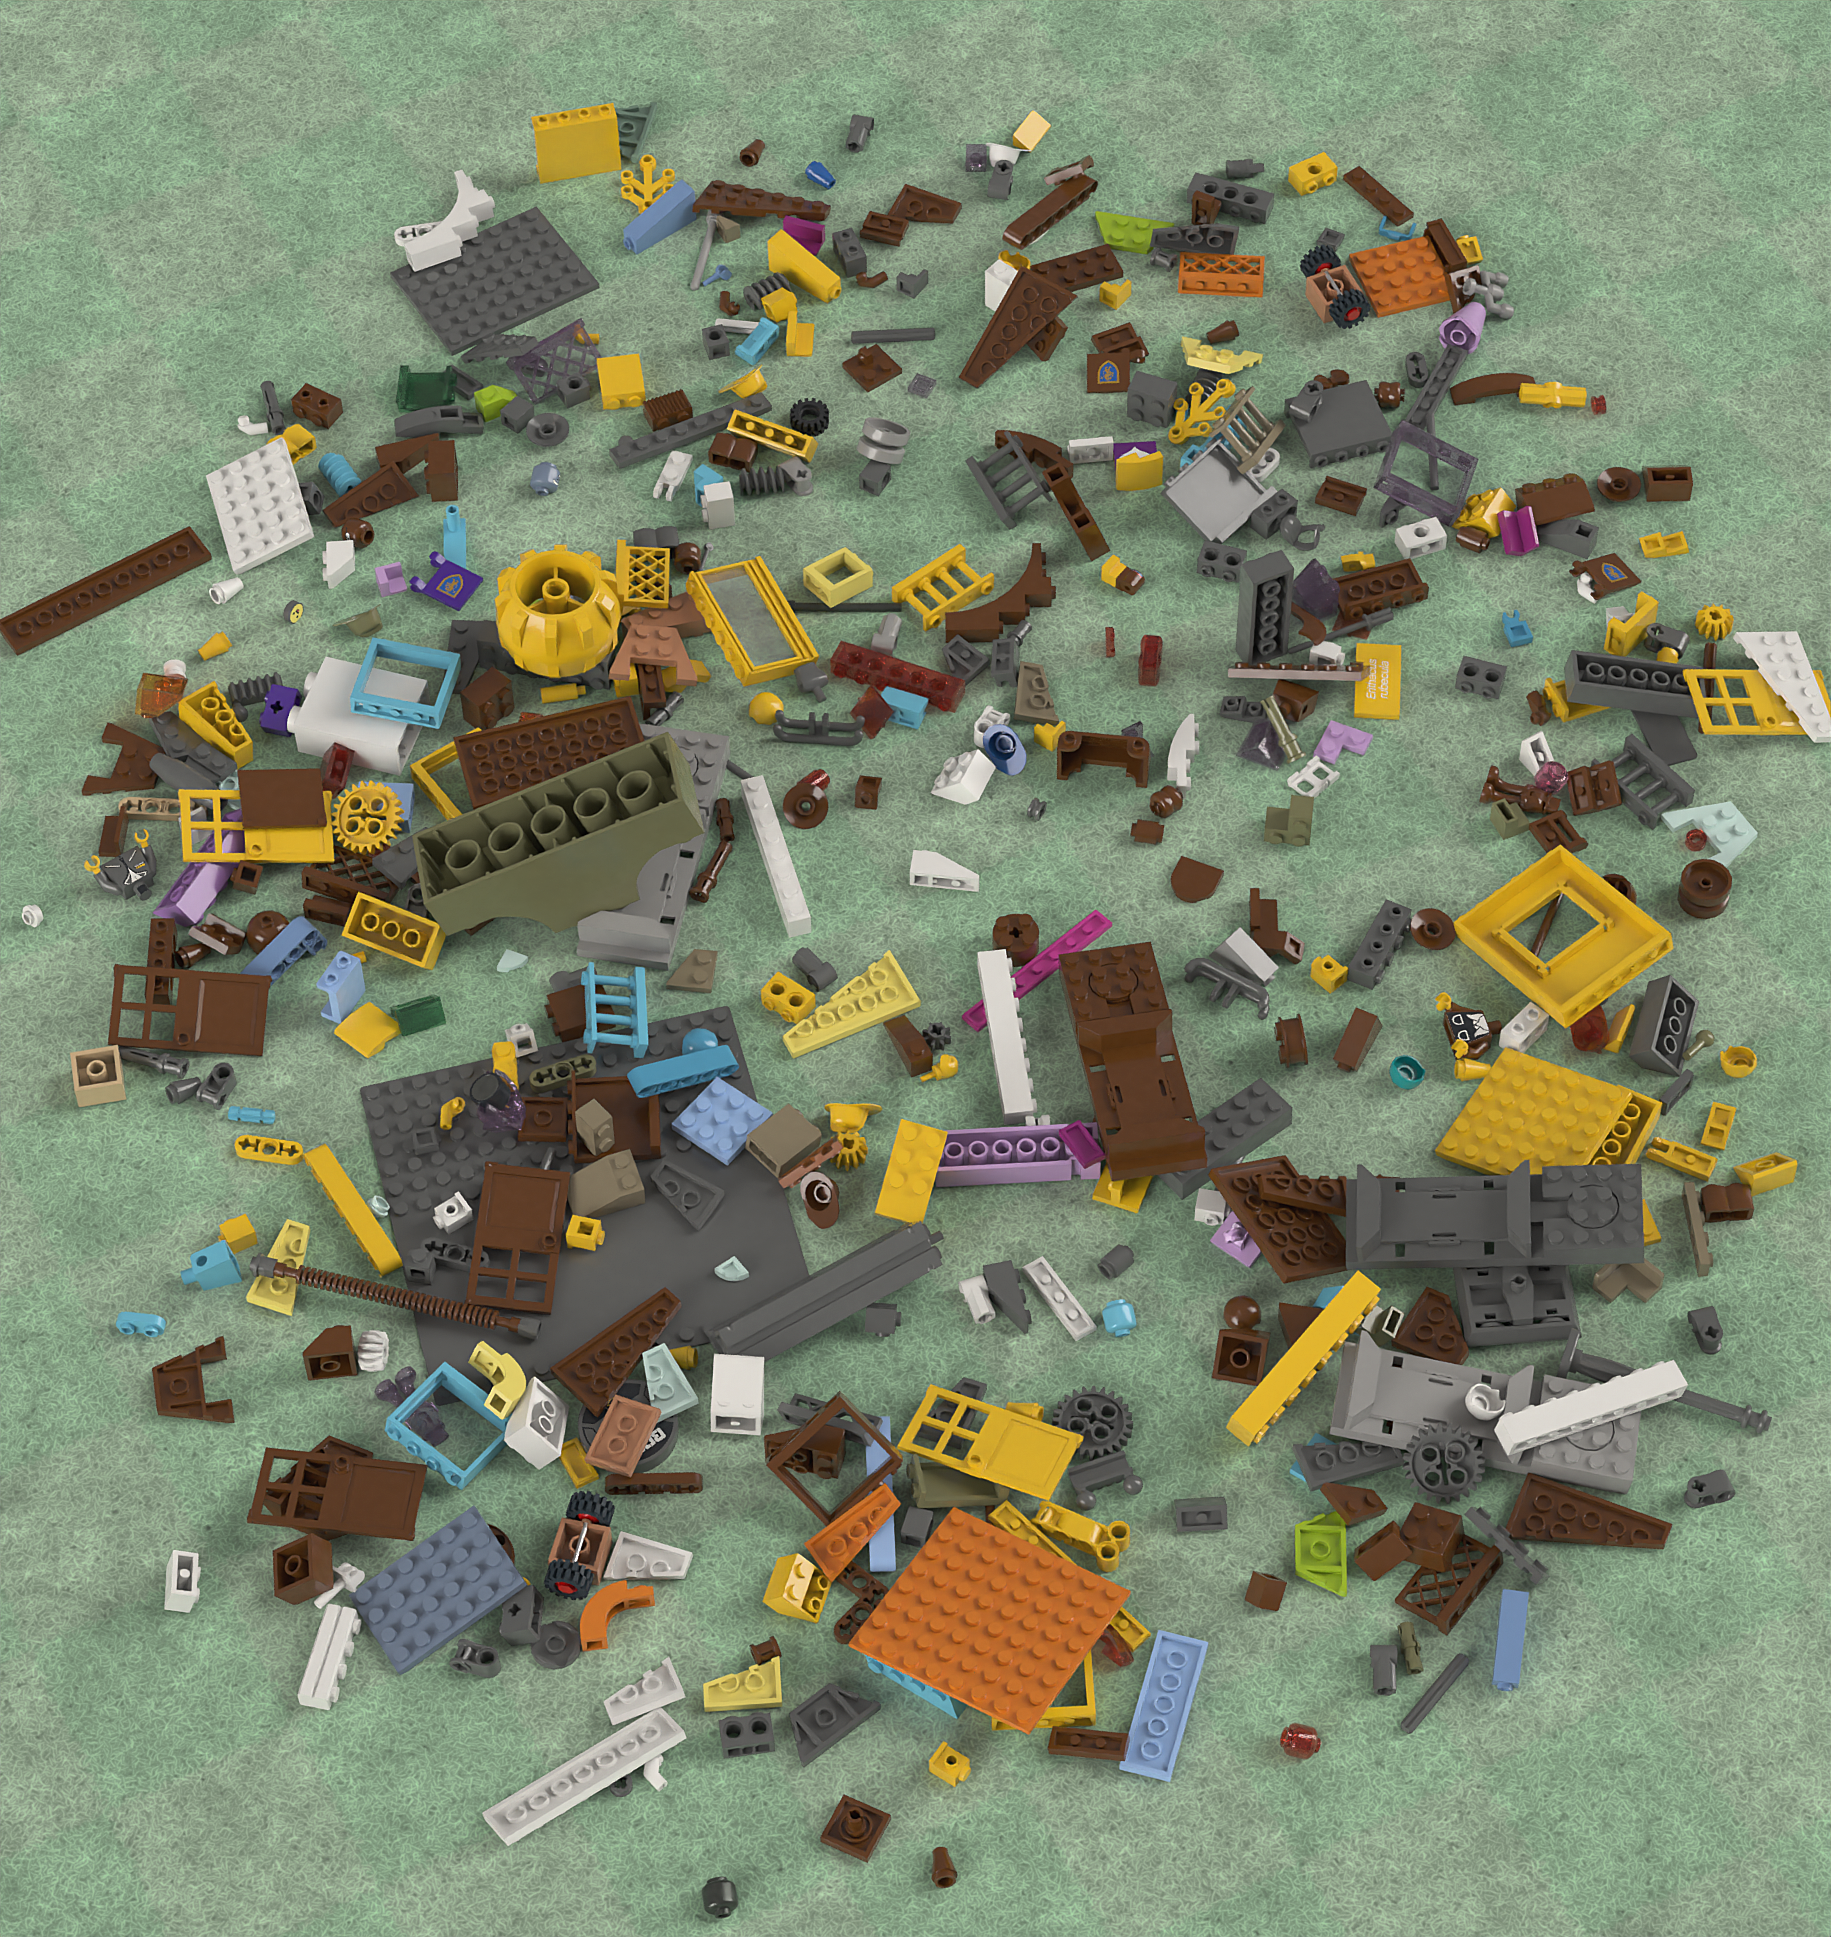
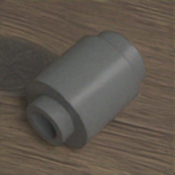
[1098,1244,1134,1280]

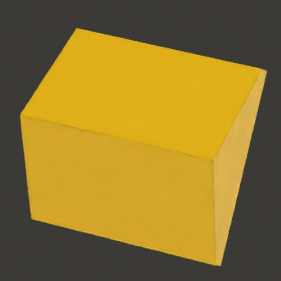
[1733,1152,1798,1196]

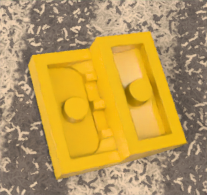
[1115,451,1163,491]
[334,1002,403,1058]

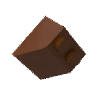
[303,1325,358,1381]

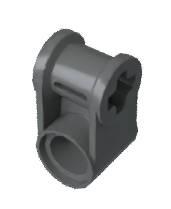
[987,160,1013,200]
[1289,380,1323,423]
[1644,623,1690,660]
[196,1062,237,1110]
[1687,1306,1723,1355]
[1684,1469,1736,1508]
[449,1639,501,1678]

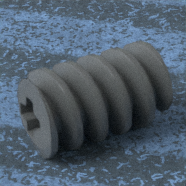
[743,272,791,310]
[1185,368,1224,409]
[739,466,784,496]

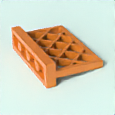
[1178,252,1265,297]

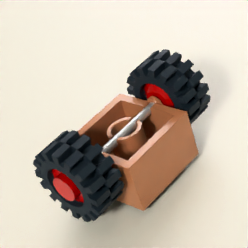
[1300,245,1371,329]
[544,1491,615,1600]

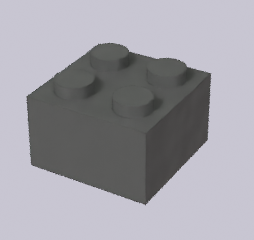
[1127,371,1177,428]

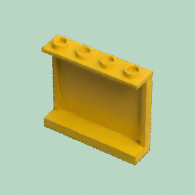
[531,103,622,184]

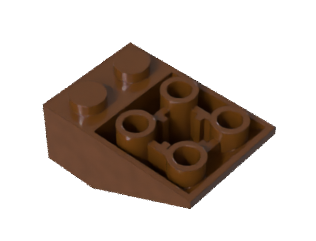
[764,1425,846,1479]

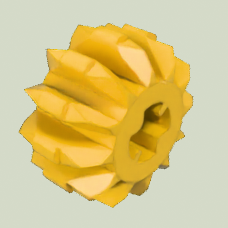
[1695,603,1734,642]
[829,1130,868,1171]

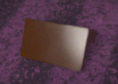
[98,806,129,857]
[1249,888,1278,937]
[303,895,353,927]
[1354,1520,1412,1581]

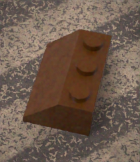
[1515,473,1595,526]

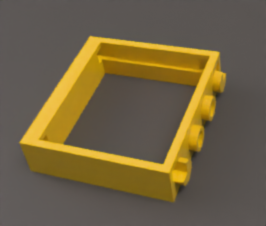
[410,727,482,821]
[991,1650,1096,1730]

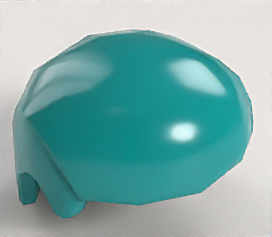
[1389,1055,1426,1090]

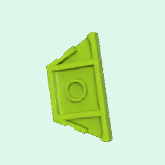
[1095,211,1175,255]
[1294,1511,1347,1597]

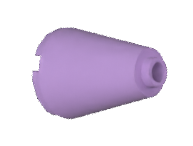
[1439,302,1486,354]

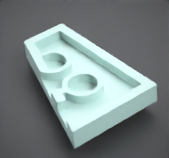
[642,1343,699,1423]

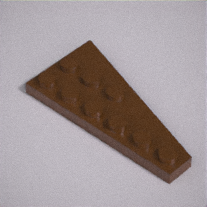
[550,1287,681,1418]
[1505,1472,1673,1550]

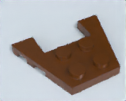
[82,722,166,796]
[152,1336,235,1423]

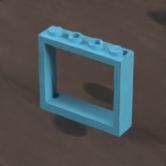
[350,637,461,729]
[385,1362,513,1490]

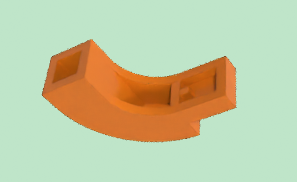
[580,1580,655,1651]

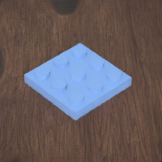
[672,1077,773,1166]

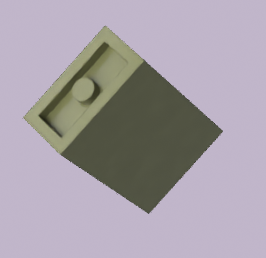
[906,1454,1010,1508]

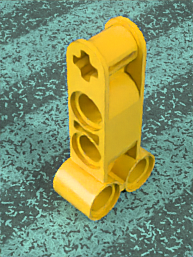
[1030,1500,1130,1572]

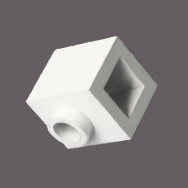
[1195,1188,1231,1226]

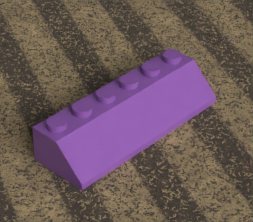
[153,808,245,927]

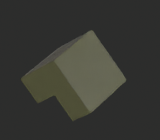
[1490,798,1530,840]
[1355,1305,1404,1347]

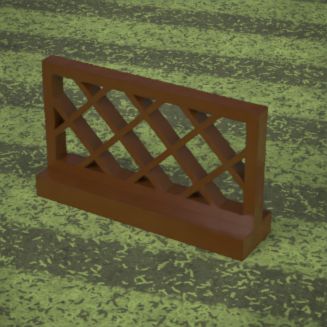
[301,845,400,904]
[1395,1534,1504,1636]

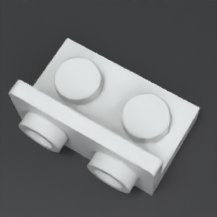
[1067,436,1113,464]

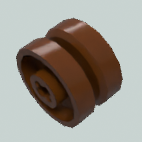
[1677,859,1732,919]

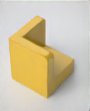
[1099,279,1132,310]
[1034,721,1066,752]

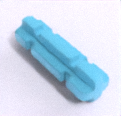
[228,1106,275,1124]

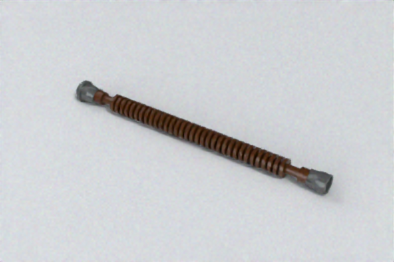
[250,1253,542,1340]

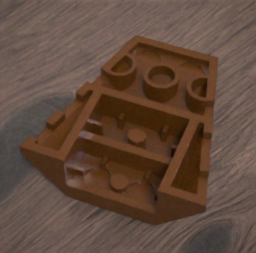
[263,1435,373,1541]

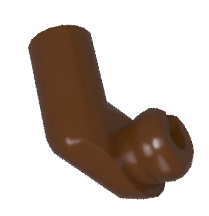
[719,291,740,316]

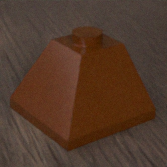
[1212,1328,1271,1386]

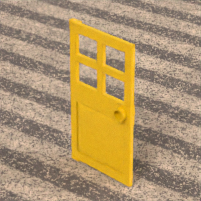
[1683,669,1831,735]
[178,789,334,863]
[897,1384,1084,1501]

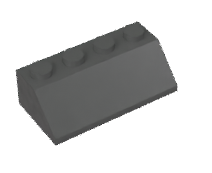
[1629,975,1699,1077]

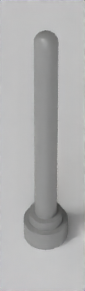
[690,210,724,291]

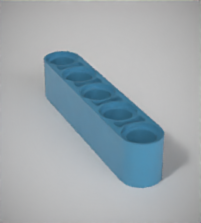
[627,1045,739,1098]

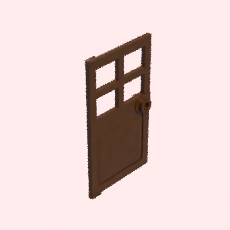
[108,964,272,1056]
[464,1161,570,1315]
[247,1447,428,1541]

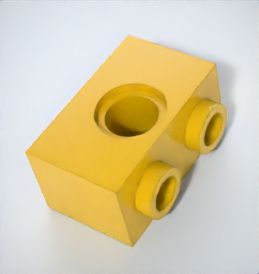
[1288,152,1338,196]

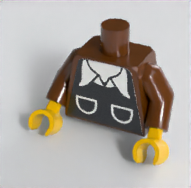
[1435,992,1502,1060]

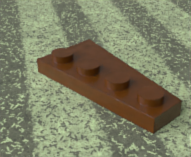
[1257,1174,1347,1217]

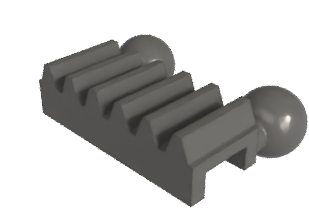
[228,672,283,722]
[1068,1450,1143,1511]

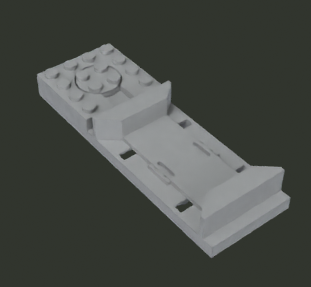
[577,724,731,971]
[1329,1330,1641,1494]

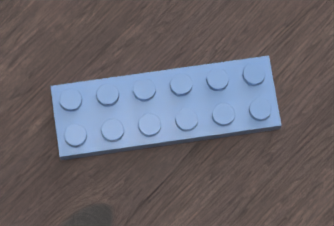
[1119,1630,1209,1782]

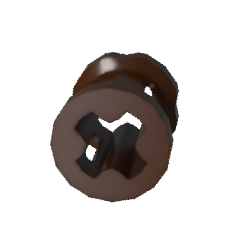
[749,1636,782,1666]

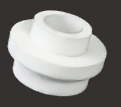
[22,905,43,927]

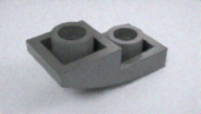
[1379,484,1410,528]
[1219,696,1269,725]

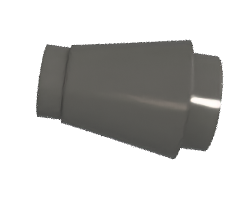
[165,1077,202,1104]

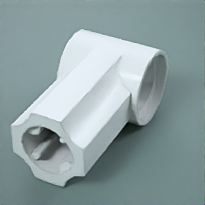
[958,1275,995,1324]

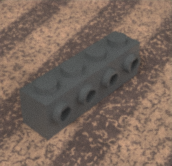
[1347,899,1412,990]

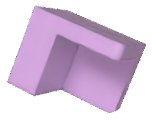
[374,562,407,597]

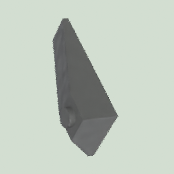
[1150,223,1239,255]

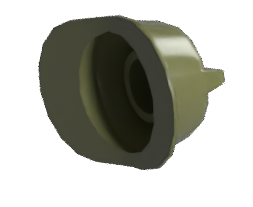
[333,604,383,637]

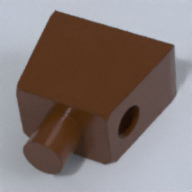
[1273,679,1319,722]

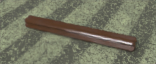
[1698,642,1717,734]

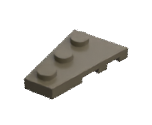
[1013,661,1059,726]

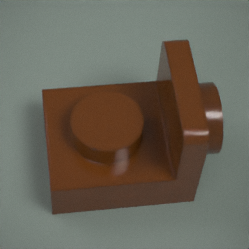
[855,775,882,810]

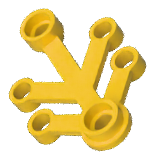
[621,154,675,214]
[1168,379,1236,445]

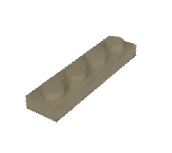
[1681,1182,1713,1277]

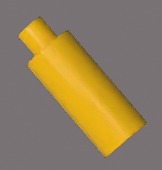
[540,683,586,704]

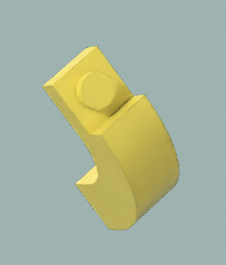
[468,1341,526,1420]

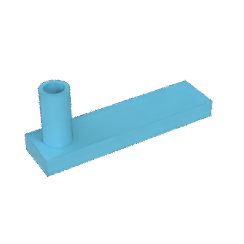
[443,505,466,569]

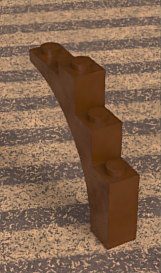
[945,543,1056,643]

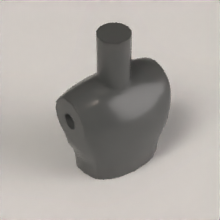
[794,662,828,703]

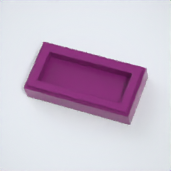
[1059,1120,1105,1169]

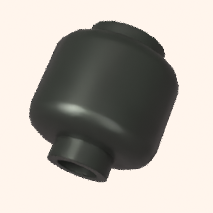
[701,1876,738,1919]

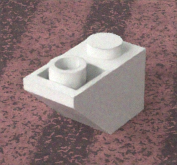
[323,540,355,589]

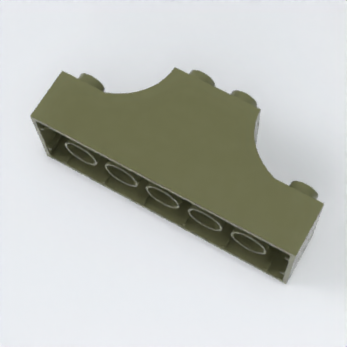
[412,732,705,936]

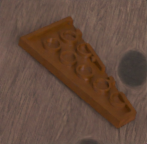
[692,180,831,221]
[959,265,1078,389]

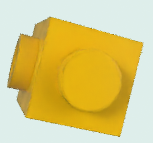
[761,287,798,323]
[218,1213,258,1254]

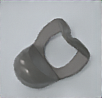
[1280,515,1325,551]

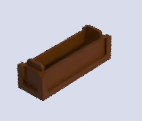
[1423,218,1468,274]

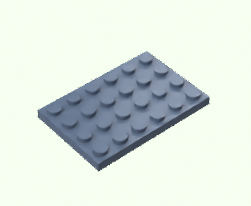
[349,1505,527,1675]

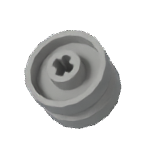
[857,417,910,464]

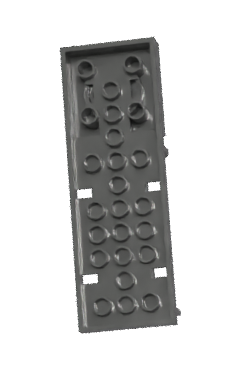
[1346,1160,1644,1270]

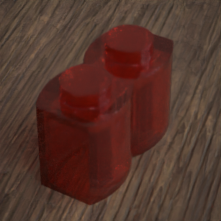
[1138,635,1163,687]

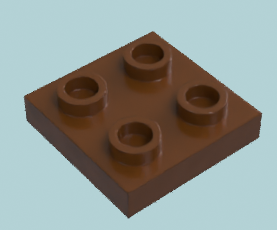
[1027,316,1068,362]
[820,1794,891,1863]

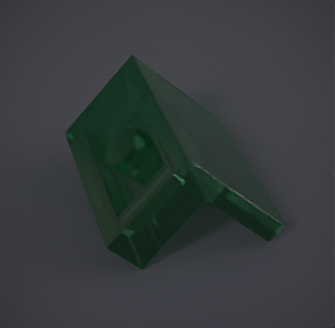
[390,994,446,1036]

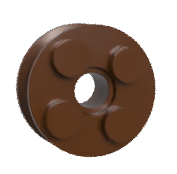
[1274,1013,1308,1068]

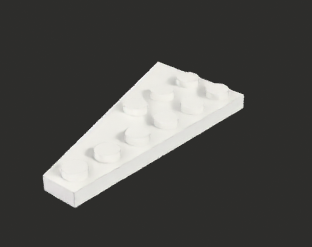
[1733,631,1831,743]

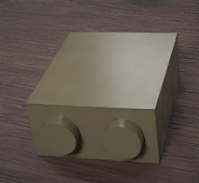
[745,1103,822,1178]

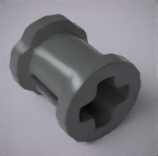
[1150,247,1177,272]

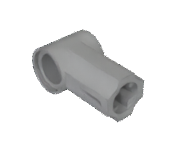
[871,613,902,657]

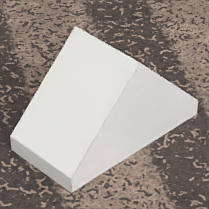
[1519,731,1559,782]

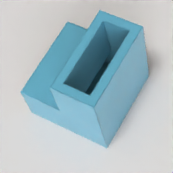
[694,464,723,509]

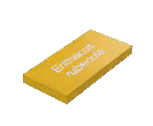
[1354,643,1401,720]

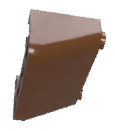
[1057,731,1151,788]

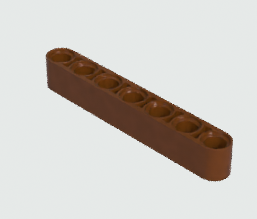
[1002,174,1098,250]

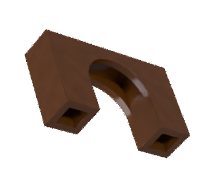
[1042,461,1111,562]

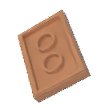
[584,1395,662,1478]

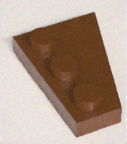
[888,184,962,224]

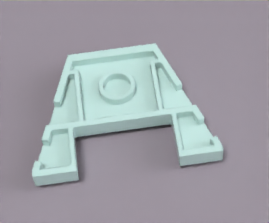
[1661,801,1758,868]

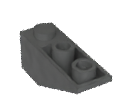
[1535,519,1599,560]
[983,1260,1032,1334]

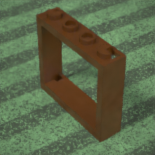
[766,1391,903,1527]

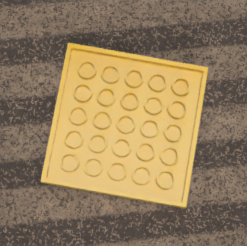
[1435,1047,1633,1176]

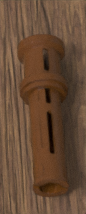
[689,841,733,903]

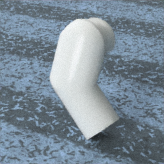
[644,1754,668,1791]

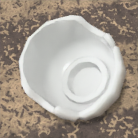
[1465,1383,1506,1421]

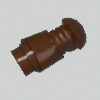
[1526,690,1551,726]

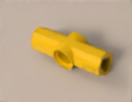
[1519,382,1587,408]

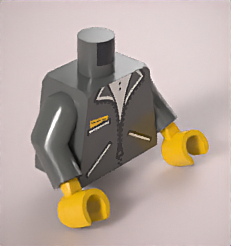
[84,829,157,901]

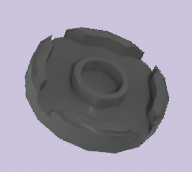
[530,1621,582,1670]

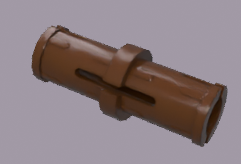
[715,798,735,842]

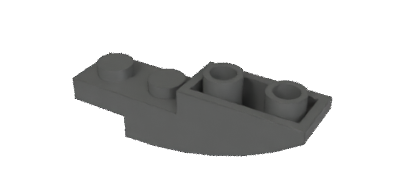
[394,406,484,438]

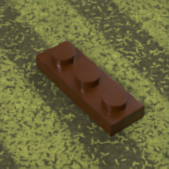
[1047,1726,1130,1761]

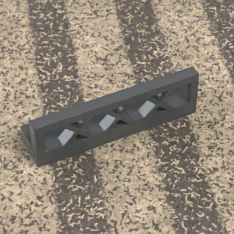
[777,1393,883,1447]

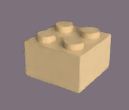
[70,1045,126,1107]

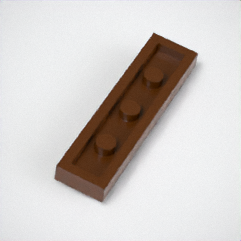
[1343,166,1414,227]

